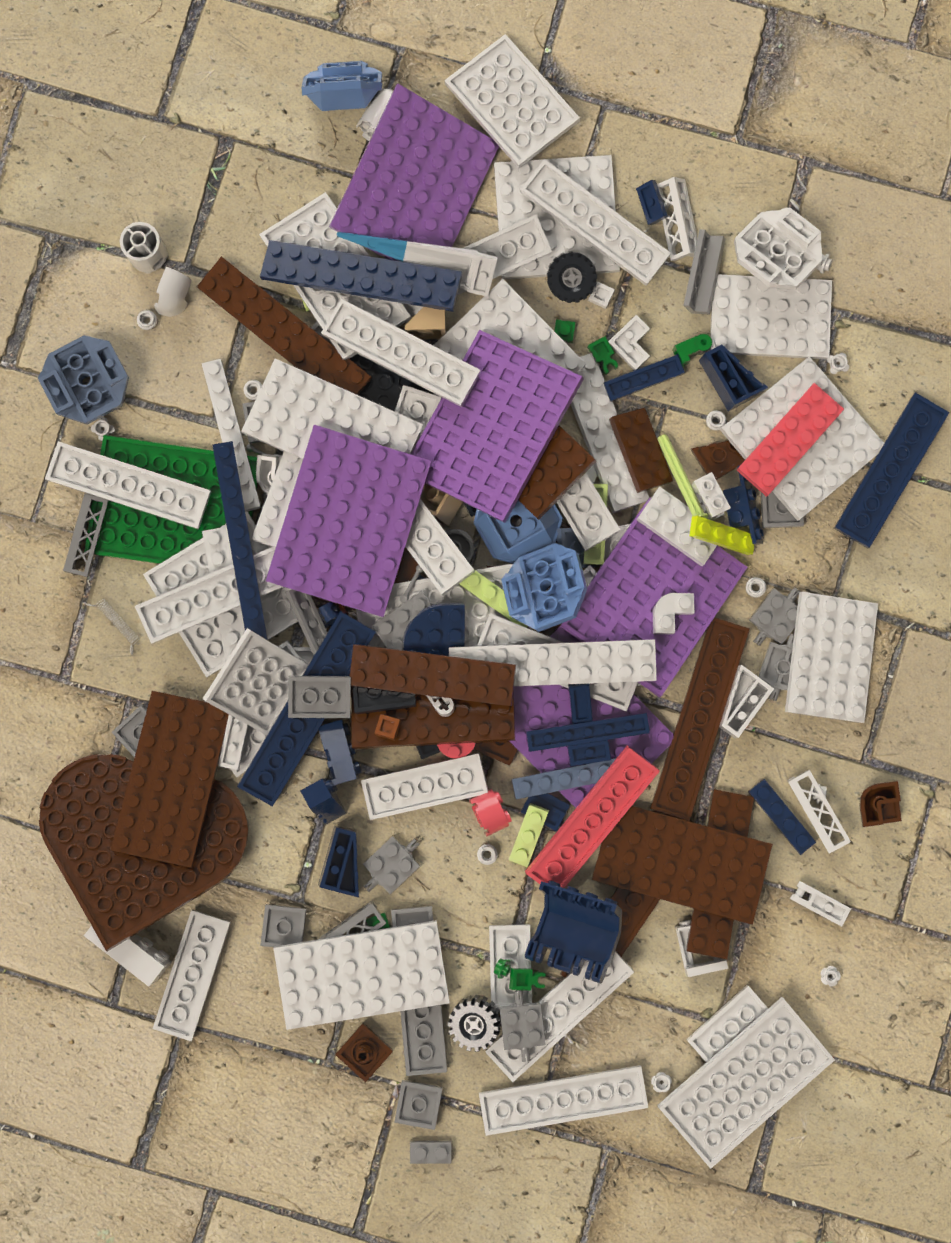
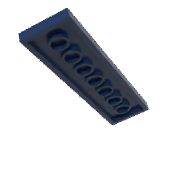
[834,392,950,549]

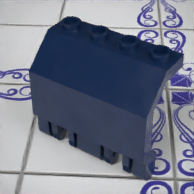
[525,880,622,984]

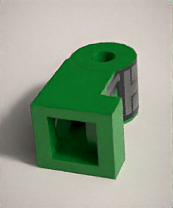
[672,334,712,367]

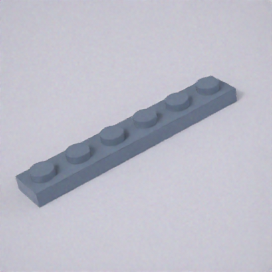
[512,758,616,799]

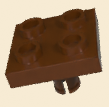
[335,1023,393,1083]

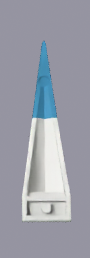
[336,232,497,297]

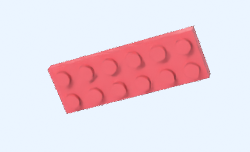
[737,383,844,497]

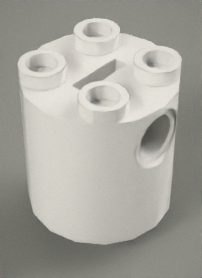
[120,222,168,274]

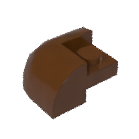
[859,781,902,827]

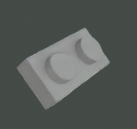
[410,1141,451,1164]

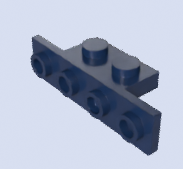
[723,465,764,545]

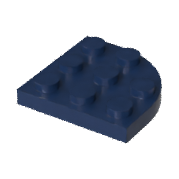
[403,603,465,656]

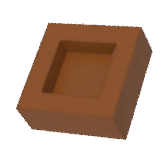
[374,714,401,740]

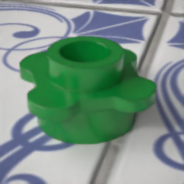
[494,958,511,979]

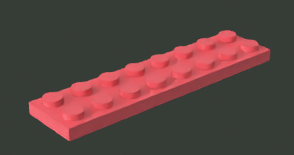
[525,746,660,888]

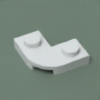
[653,593,694,634]

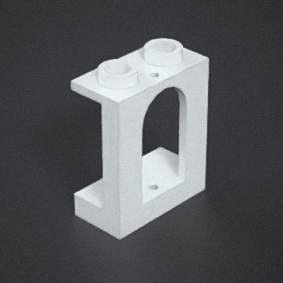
[691,472,731,521]
[675,920,728,977]

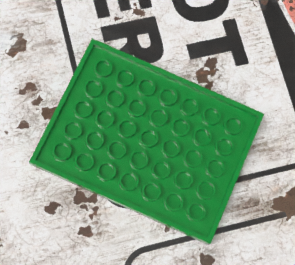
[84,435,258,564]

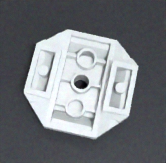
[734,207,822,290]

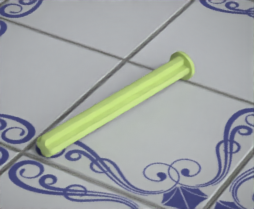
[658,434,708,519]

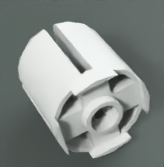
[356,88,393,141]

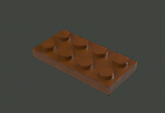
[609,408,673,493]

